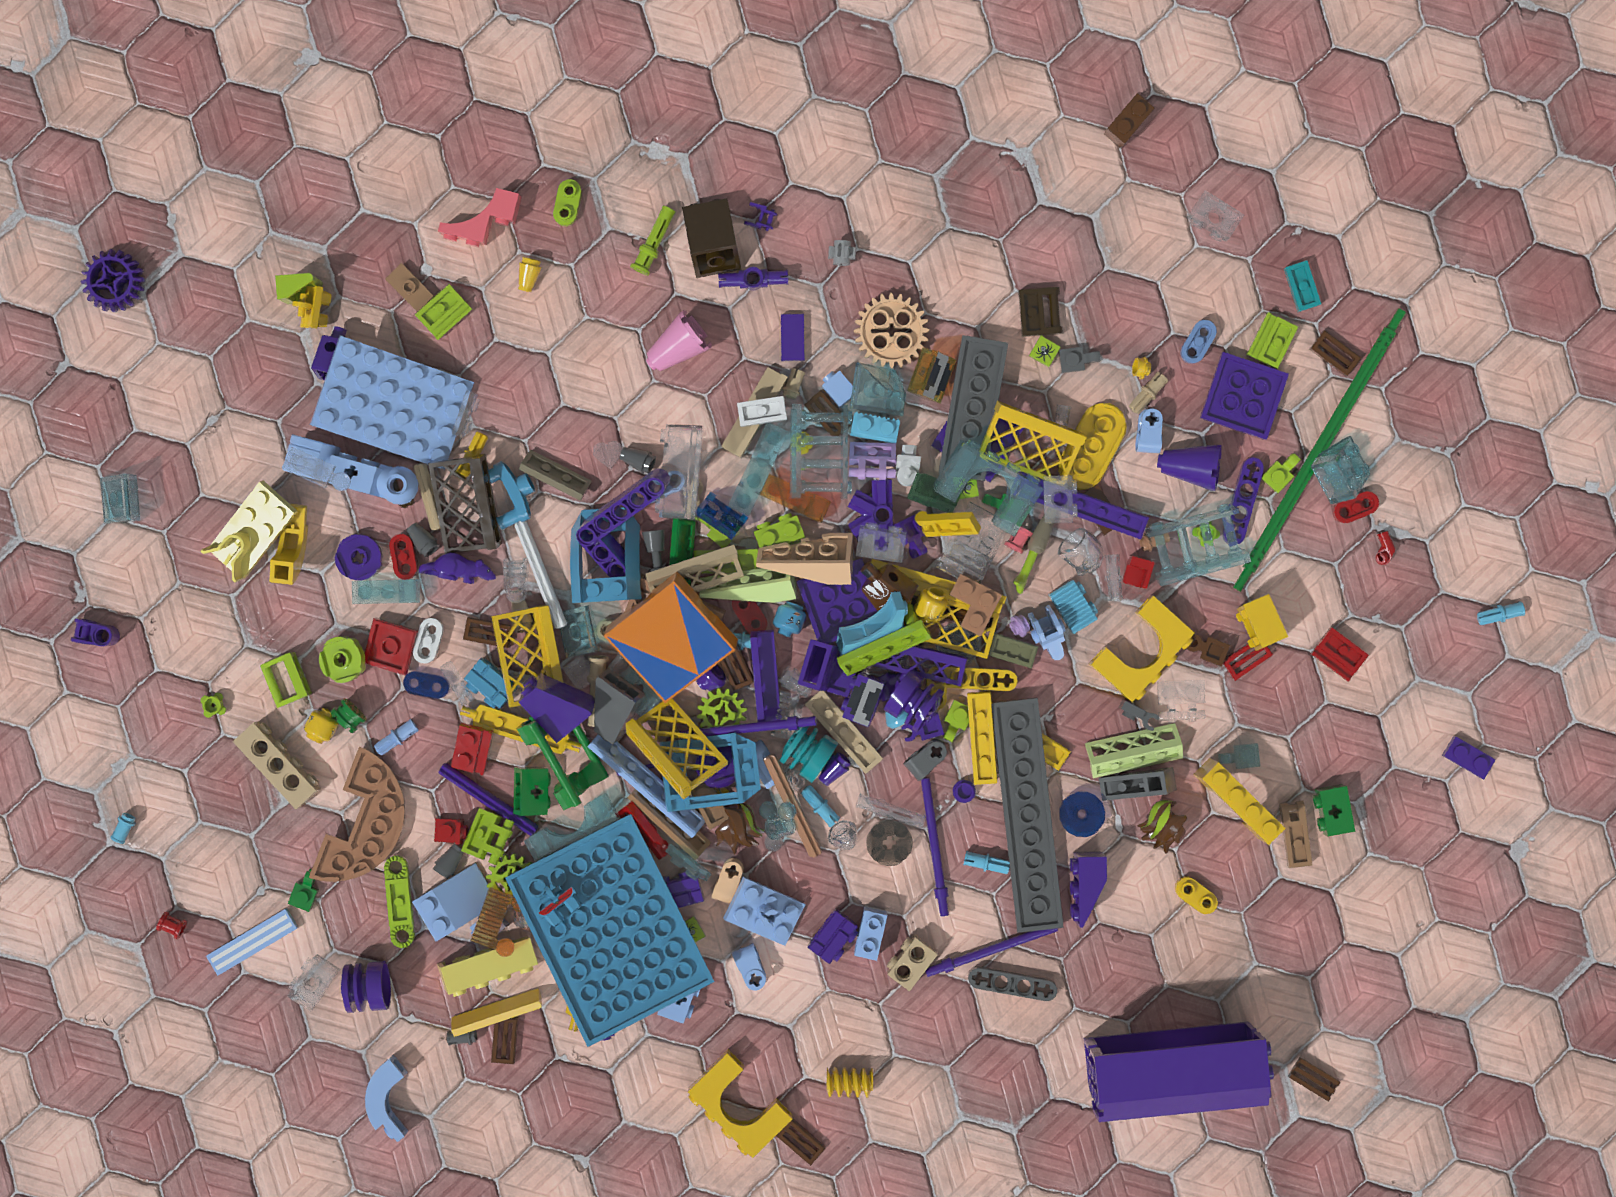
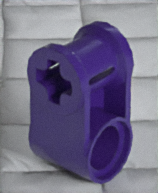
[70,618,120,646]

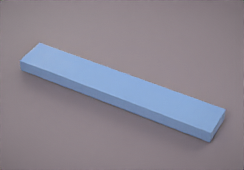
[587,735,705,838]

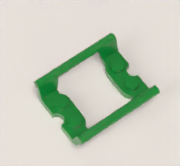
[516,716,609,810]

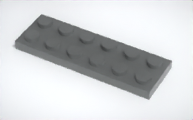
[938,335,1008,481]

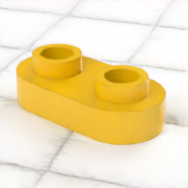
[1175,876,1218,914]

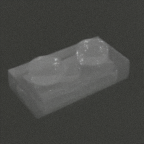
[452,390,480,438]

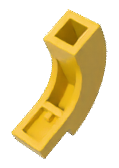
[269,504,308,585]

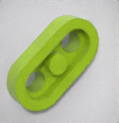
[553,179,582,227]

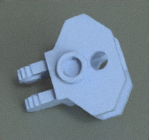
[1028,605,1066,660]

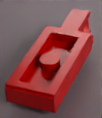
[617,801,672,860]

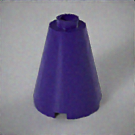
[1157,444,1222,491]

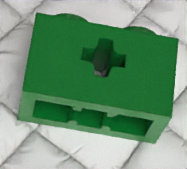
[513,767,551,816]
[1313,784,1356,837]

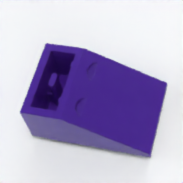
[1069,851,1107,928]

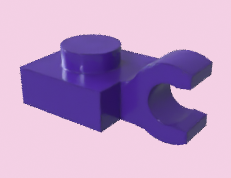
[894,515,928,559]

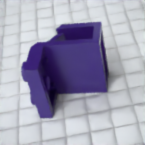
[797,639,857,698]

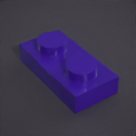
[1442,736,1495,780]

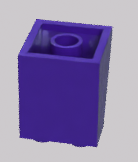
[519,673,595,743]

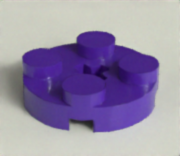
[335,534,383,581]
[695,746,735,788]

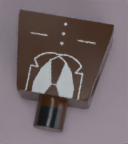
[860,562,919,611]

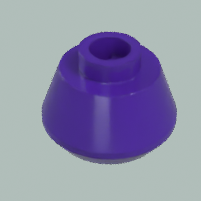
[696,664,726,691]

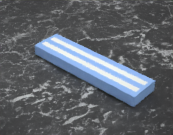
[206,908,299,976]

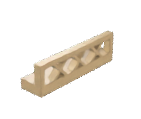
[721,367,788,459]
[645,545,744,593]

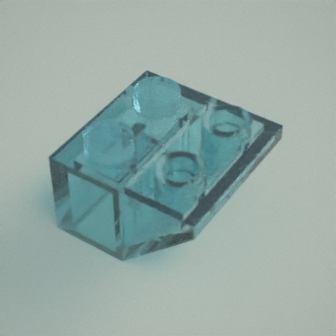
[1311,436,1370,504]

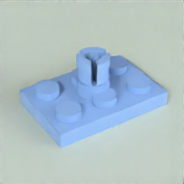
[723,876,805,946]

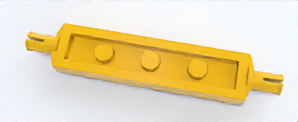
[460,704,582,754]

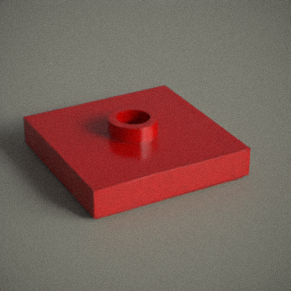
[364,618,418,676]

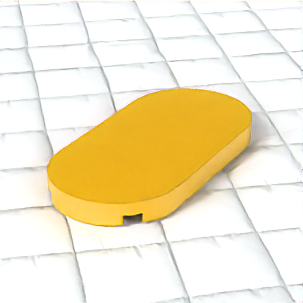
[1058,403,1127,490]

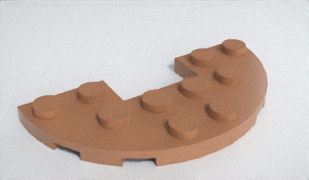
[309,746,405,882]

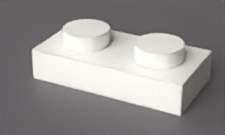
[737,396,787,427]

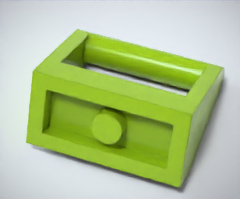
[275,273,323,304]
[260,652,312,708]

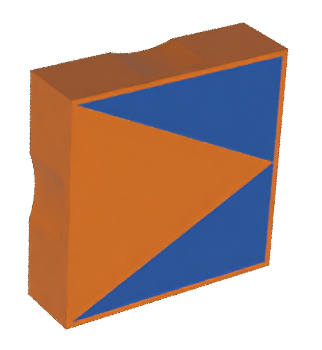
[604,571,738,703]

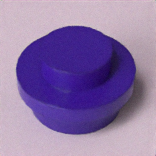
[952,780,976,803]

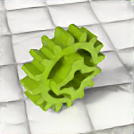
[697,688,747,728]
[486,853,532,904]

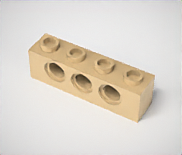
[233,721,321,809]

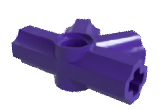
[848,479,894,550]

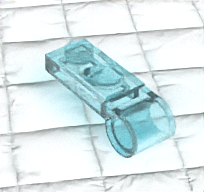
[352,579,420,604]

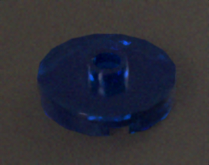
[1059,791,1105,837]

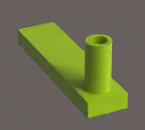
[837,604,931,676]

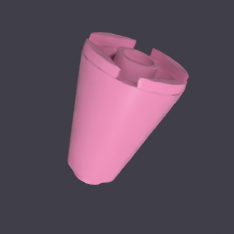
[646,310,712,371]

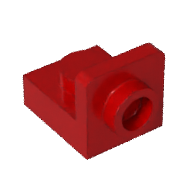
[434,818,468,844]

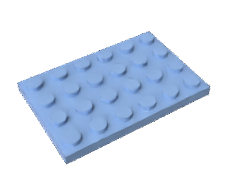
[310,336,474,470]

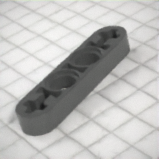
[968,966,1057,1001]

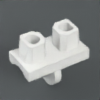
[895,445,921,486]

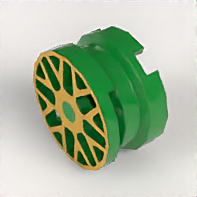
[330,698,367,734]

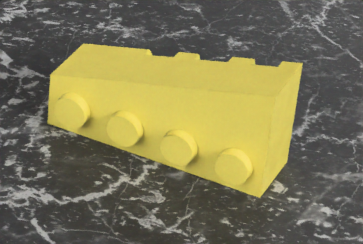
[437,936,538,997]

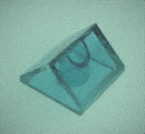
[100,474,140,524]
[560,605,601,658]

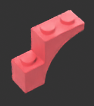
[438,188,522,248]

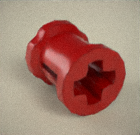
[156,912,187,940]

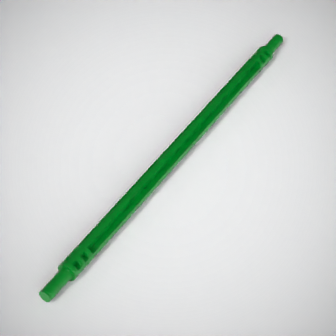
[1233,308,1406,592]

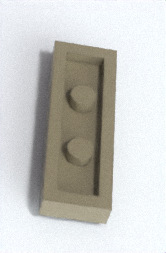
[519,450,592,501]

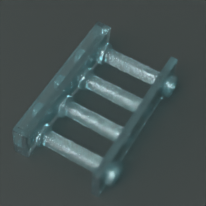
[790,404,852,500]
[1144,503,1251,586]

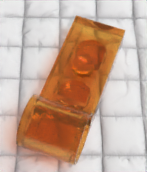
[760,474,831,523]

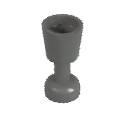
[642,529,665,573]

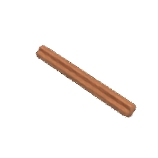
[763,754,822,858]

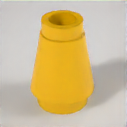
[518,257,542,292]

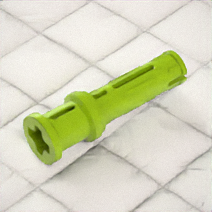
[630,205,676,276]

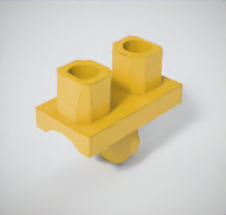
[292,286,332,329]

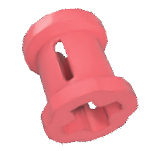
[1004,524,1033,554]

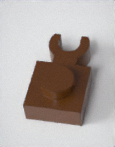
[1186,634,1230,667]

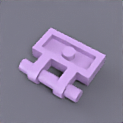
[849,442,896,480]

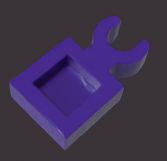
[901,712,944,742]

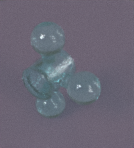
[759,801,796,852]

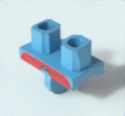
[538,885,582,927]

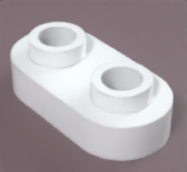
[413,618,444,663]

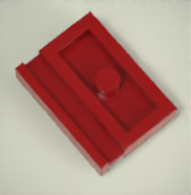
[1310,627,1369,682]
[451,722,494,775]

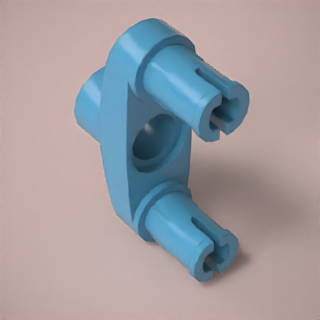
[489,461,535,530]

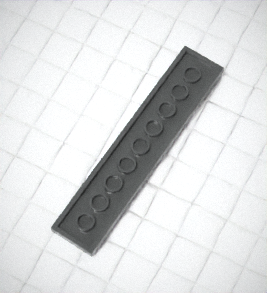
[991,697,1064,933]

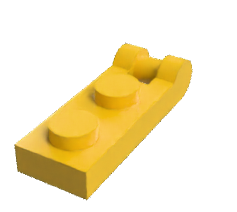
[914,511,981,537]

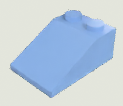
[412,863,499,941]

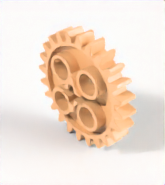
[854,293,929,369]

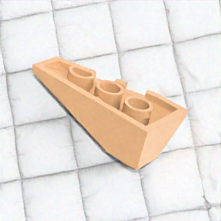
[756,533,853,585]

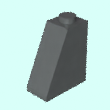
[594,669,645,744]

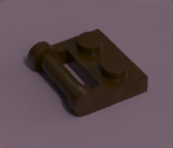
[1018,287,1063,337]

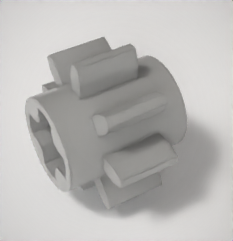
[828,240,856,266]

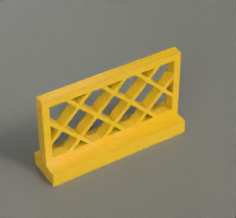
[977,400,1087,487]
[904,580,1002,659]
[491,605,563,708]
[626,699,728,800]

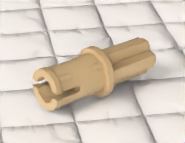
[1129,372,1168,414]

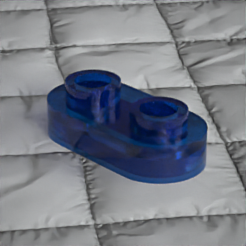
[403,671,450,699]

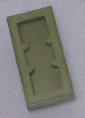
[988,633,1038,669]

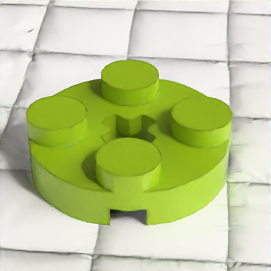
[319,636,366,683]

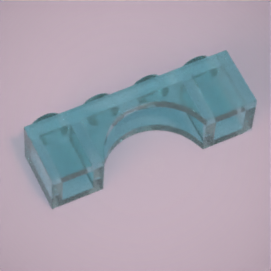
[728,423,788,517]
[524,792,619,862]

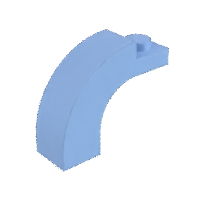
[365,1055,408,1142]

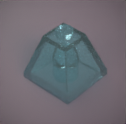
[850,362,906,416]

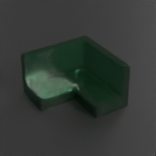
[907,472,963,513]

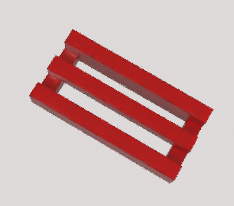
[1223,643,1273,681]

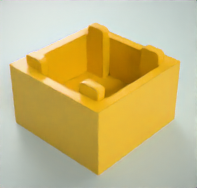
[1236,594,1288,651]

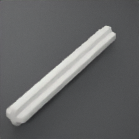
[515,521,567,629]

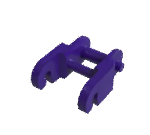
[744,202,778,231]

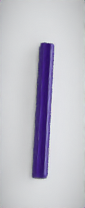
[438,763,538,836]

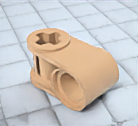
[711,858,744,904]

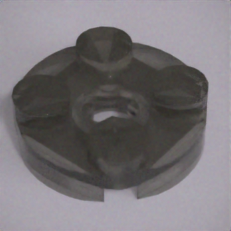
[866,819,913,866]

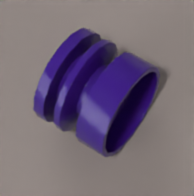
[884,670,944,732]
[341,961,391,1013]

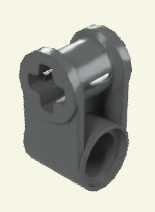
[903,739,947,781]

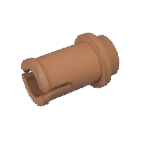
[1139,528,1170,552]

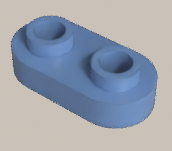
[1180,320,1217,364]

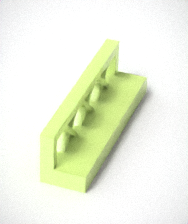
[1085,723,1183,778]

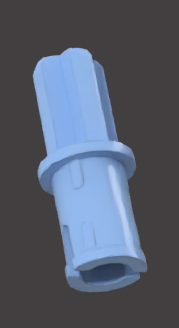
[374,719,419,755]

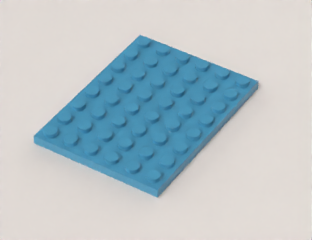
[505,814,715,1047]

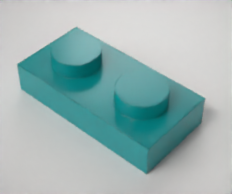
[1284,260,1321,312]

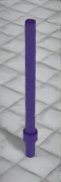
[679,716,817,740]
[921,778,949,917]
[926,928,1058,977]

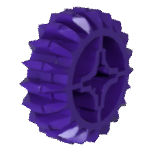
[80,249,145,313]

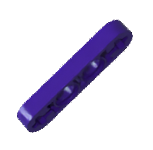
[1222,457,1264,545]

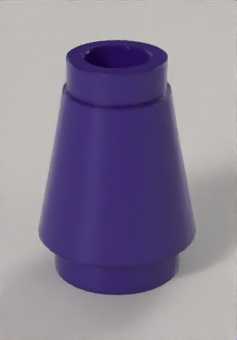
[818,752,851,786]

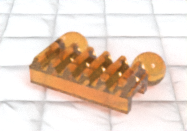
[470,887,521,957]

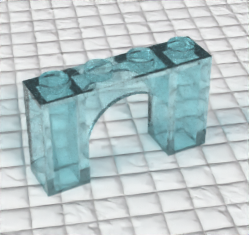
[932,439,1044,536]

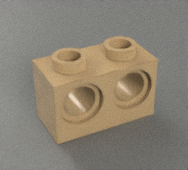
[886,934,938,991]

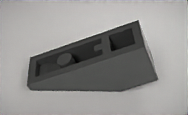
[1099,767,1177,801]

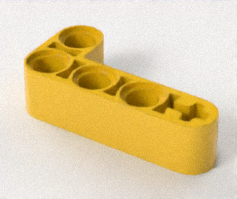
[925,666,1018,710]

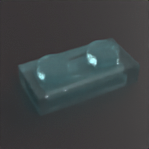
[666,844,711,881]

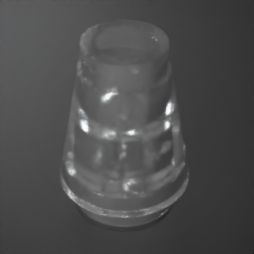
[778,666,813,698]

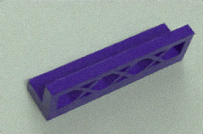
[750,630,781,722]
[871,646,969,686]

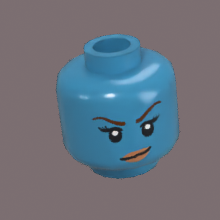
[773,602,806,637]

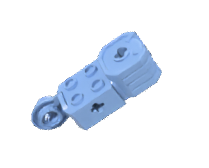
[282,434,419,505]

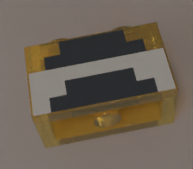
[907,348,956,404]

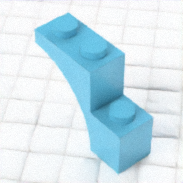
[836,592,908,656]

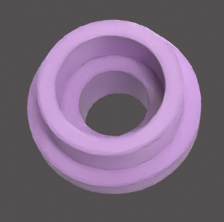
[1009,615,1030,637]

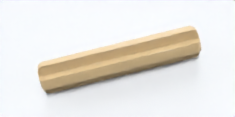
[413,463,440,530]

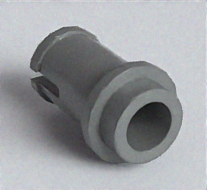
[447,1030,477,1045]

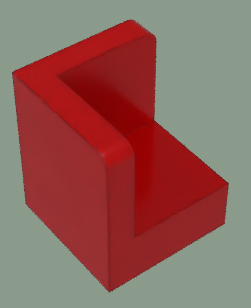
[1122,556,1155,589]

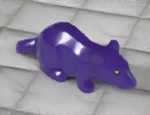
[419,553,496,584]

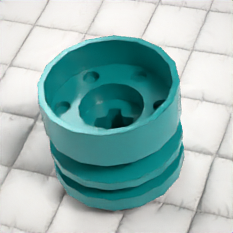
[779,726,838,783]

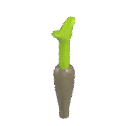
[1013,507,1057,594]

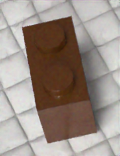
[1104,93,1155,149]

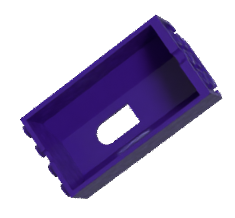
[1084,1021,1274,1122]

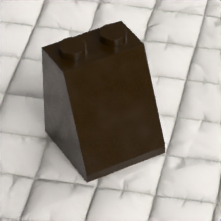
[682,198,742,278]

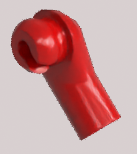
[1375,530,1395,565]

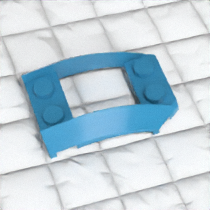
[570,507,642,603]
[659,733,761,812]

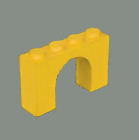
[1089,595,1194,702]
[1193,758,1286,845]
[688,1049,793,1158]

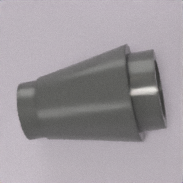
[620,447,656,474]
[407,522,440,557]
[433,843,464,879]

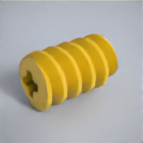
[826,1067,873,1098]

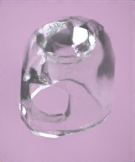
[1058,528,1104,576]

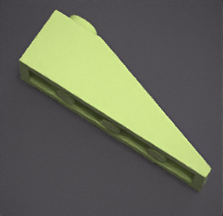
[699,568,796,603]

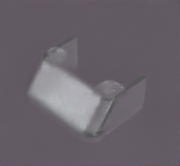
[655,424,706,521]

